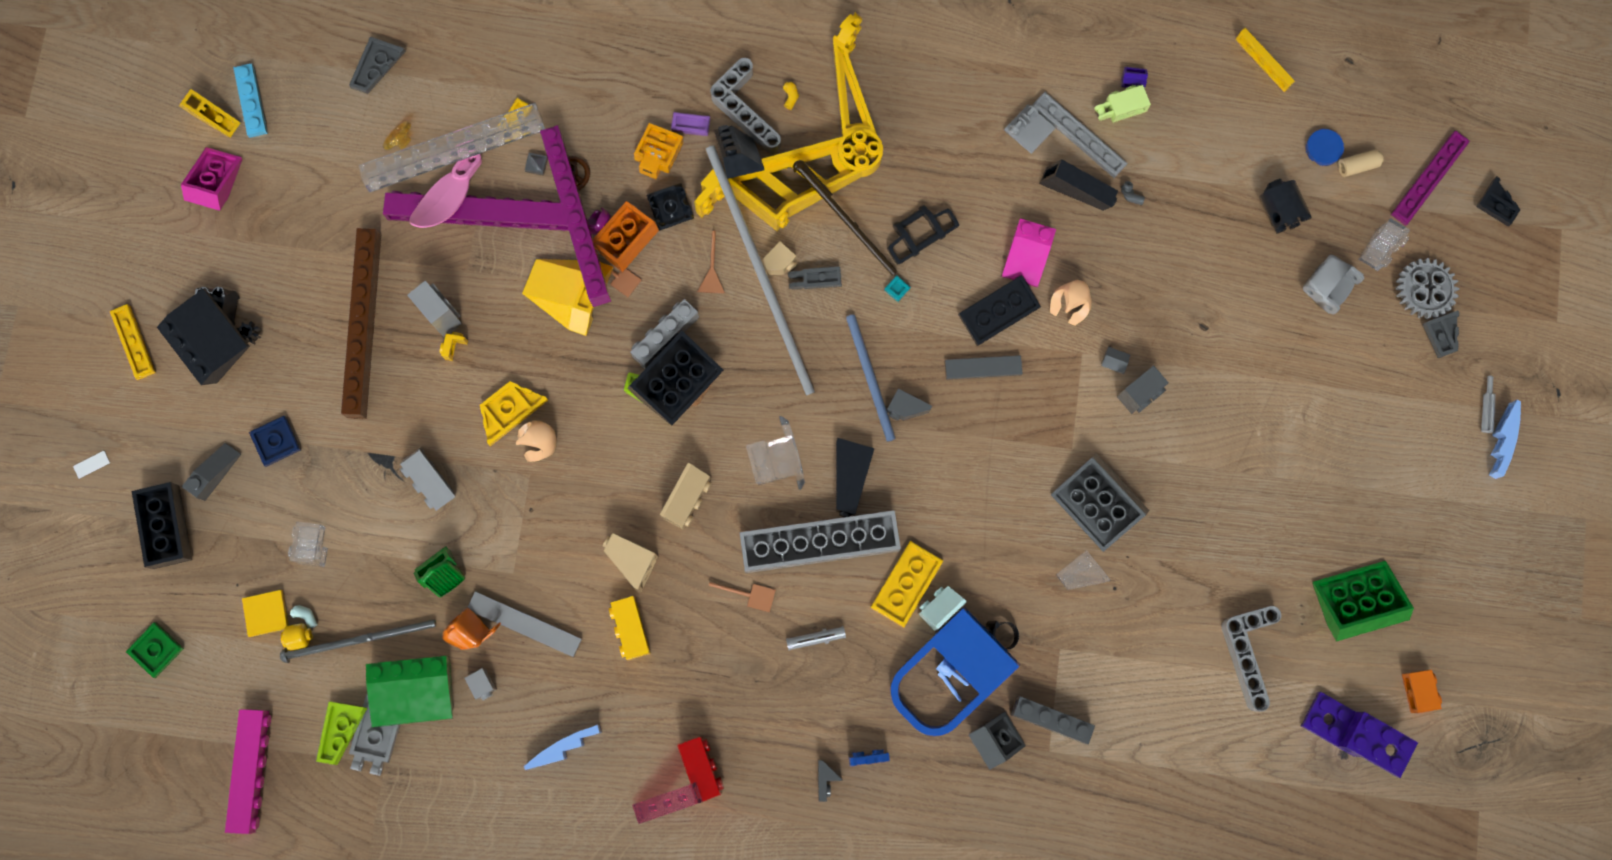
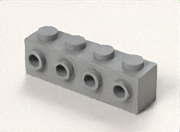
[630,299,699,369]

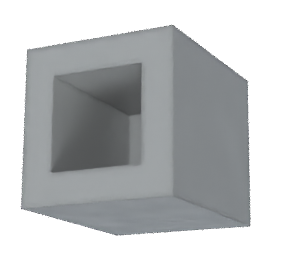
[465,668,497,701]

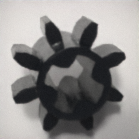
[236,321,261,345]

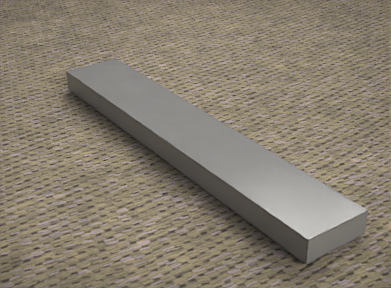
[1032,92,1128,178]
[468,592,582,657]

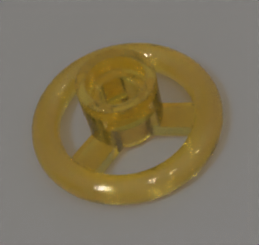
[383,121,411,150]

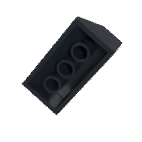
[714,125,764,179]

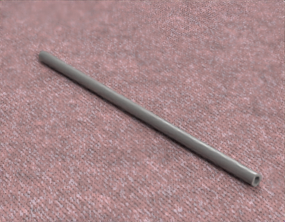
[706,145,815,396]

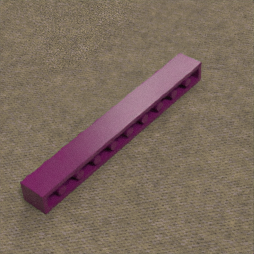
[540,125,612,307]
[383,191,569,231]

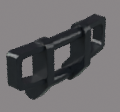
[887,205,959,265]

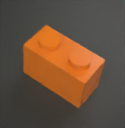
[1402,670,1442,713]

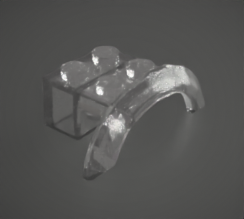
[746,416,805,490]

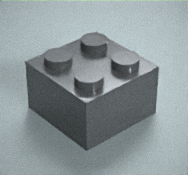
[1117,365,1169,414]

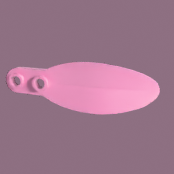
[409,150,482,228]

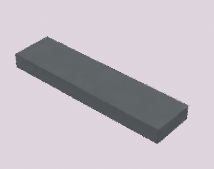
[945,355,1023,380]

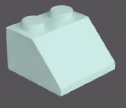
[919,586,967,631]

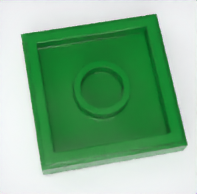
[126,622,184,678]

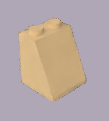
[603,533,658,592]

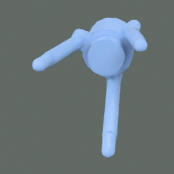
[936,658,969,702]

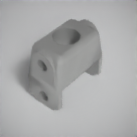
[1303,255,1365,315]

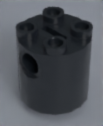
[1260,178,1312,234]

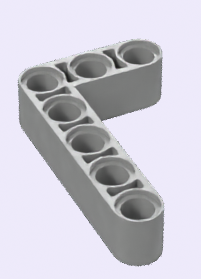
[711,58,781,154]
[1221,606,1281,712]

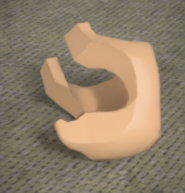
[1050,280,1092,326]
[516,420,557,462]

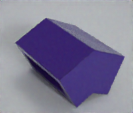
[1121,67,1148,89]

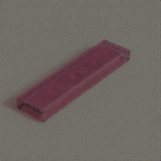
[632,782,702,824]

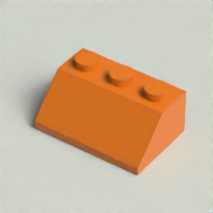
[593,201,659,272]

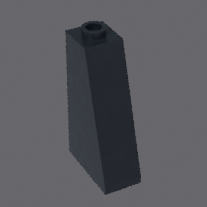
[1039,159,1118,211]
[836,438,875,518]

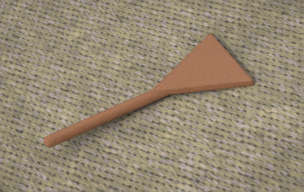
[697,230,725,293]

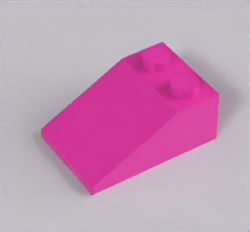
[181,147,242,211]
[1002,218,1056,287]

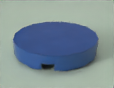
[1306,129,1344,166]

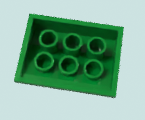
[1312,561,1414,642]
[366,656,453,727]

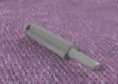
[1481,376,1496,433]

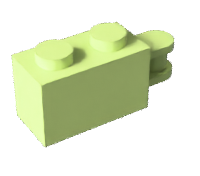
[1094,85,1151,123]

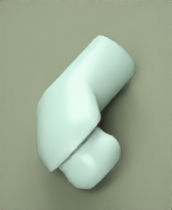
[290,605,317,629]

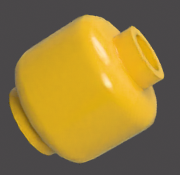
[281,623,313,651]

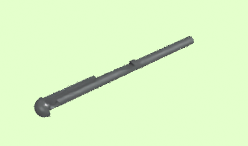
[280,619,436,663]

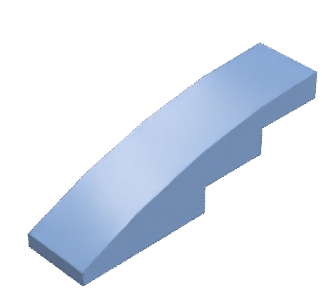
[1489,400,1521,479]
[524,725,602,770]

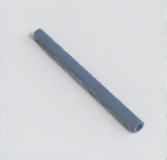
[846,314,896,442]

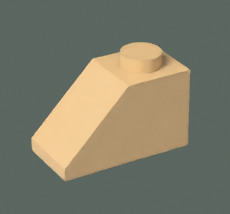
[754,242,797,275]

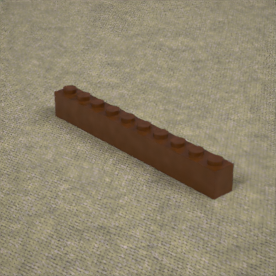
[341,228,381,419]

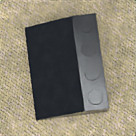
[157,288,250,385]
[627,331,724,426]

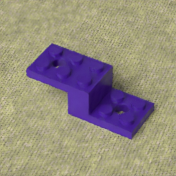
[1301,692,1418,778]

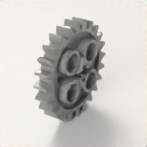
[1395,258,1459,319]

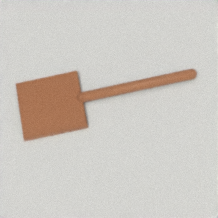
[600,261,642,297]
[709,582,776,613]

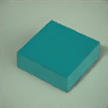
[884,275,911,302]

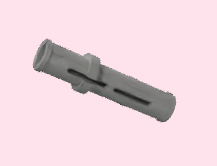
[786,626,846,650]

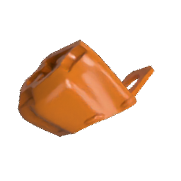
[443,607,501,650]

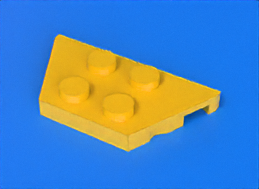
[480,381,548,446]

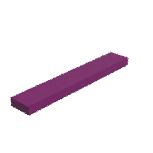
[1391,130,1470,226]

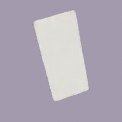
[73,451,110,479]

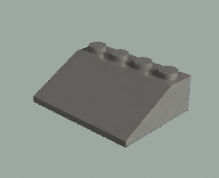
[1051,453,1150,552]

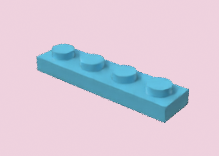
[233,63,268,138]

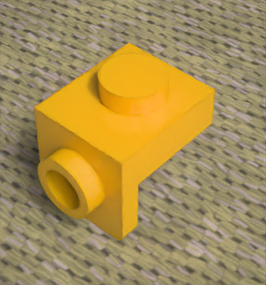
[440,332,468,361]

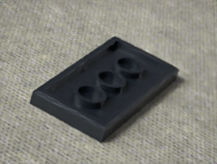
[958,275,1041,346]

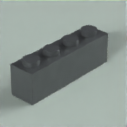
[1010,696,1095,745]

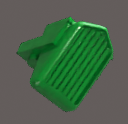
[413,546,465,598]

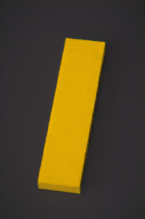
[1236,28,1295,92]
[110,304,156,380]

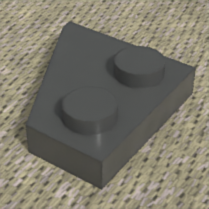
[1422,310,1459,359]

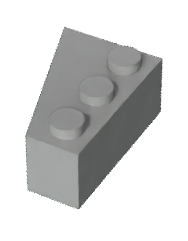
[400,447,456,511]

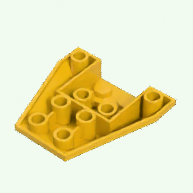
[522,259,613,336]

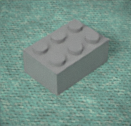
[407,280,462,338]

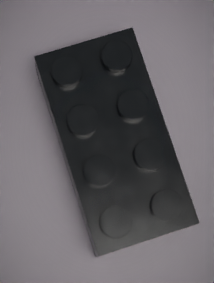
[131,482,192,569]

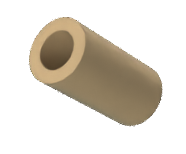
[1338,149,1383,177]

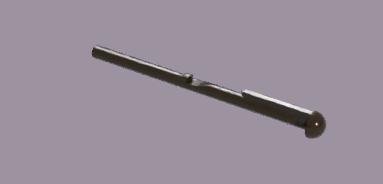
[793,160,897,276]

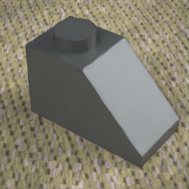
[887,389,932,421]

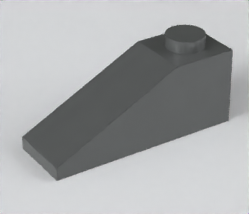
[182,443,241,501]

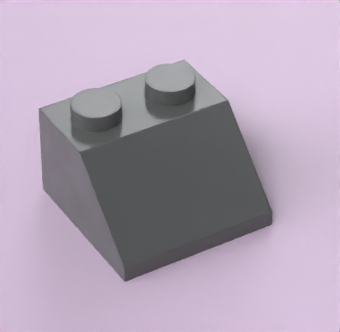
[969,712,1026,770]

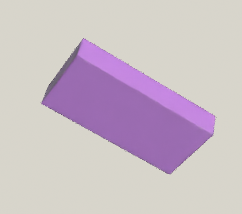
[671,112,710,136]

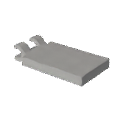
[349,695,400,776]

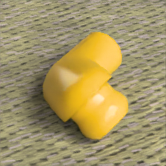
[783,82,799,110]

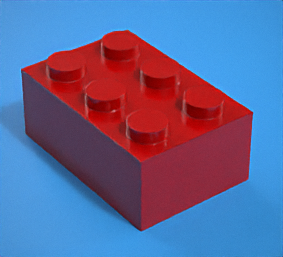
[677,736,724,804]

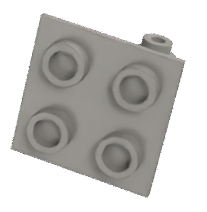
[1004,104,1056,154]

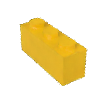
[609,596,651,660]

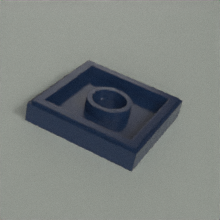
[249,415,301,467]

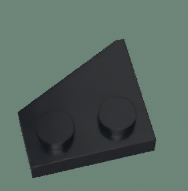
[1476,176,1521,227]

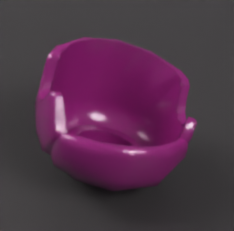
[588,207,611,235]

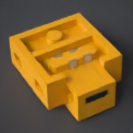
[634,123,684,180]

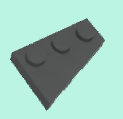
[349,37,406,94]

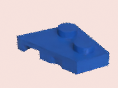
[848,749,890,766]

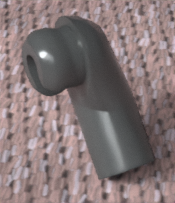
[1121,181,1145,205]

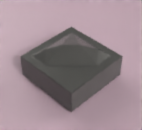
[525,153,548,176]

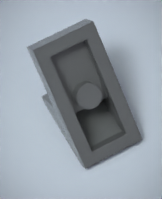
[818,760,843,802]

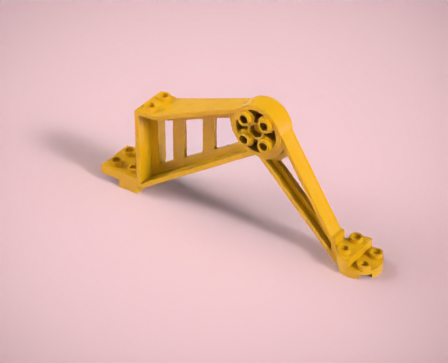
[694,12,883,232]

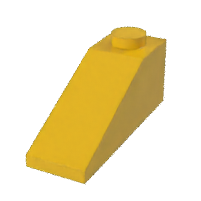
[179,89,241,138]

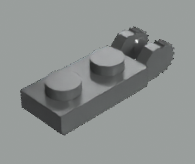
[788,267,842,290]

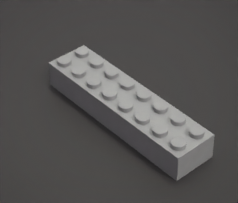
[740,510,901,573]

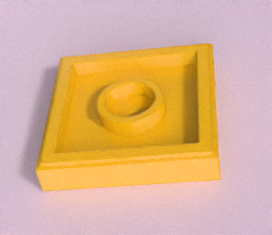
[242,590,289,637]

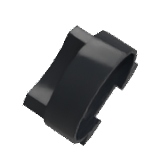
[984,621,1019,649]

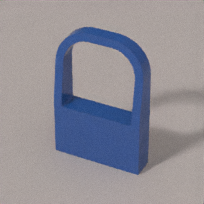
[891,606,1020,736]

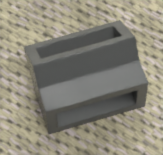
[1101,347,1130,374]

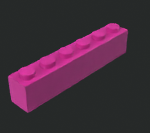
[225,709,271,834]

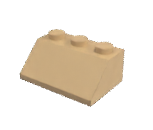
[660,463,712,530]

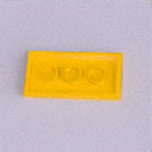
[870,541,943,628]

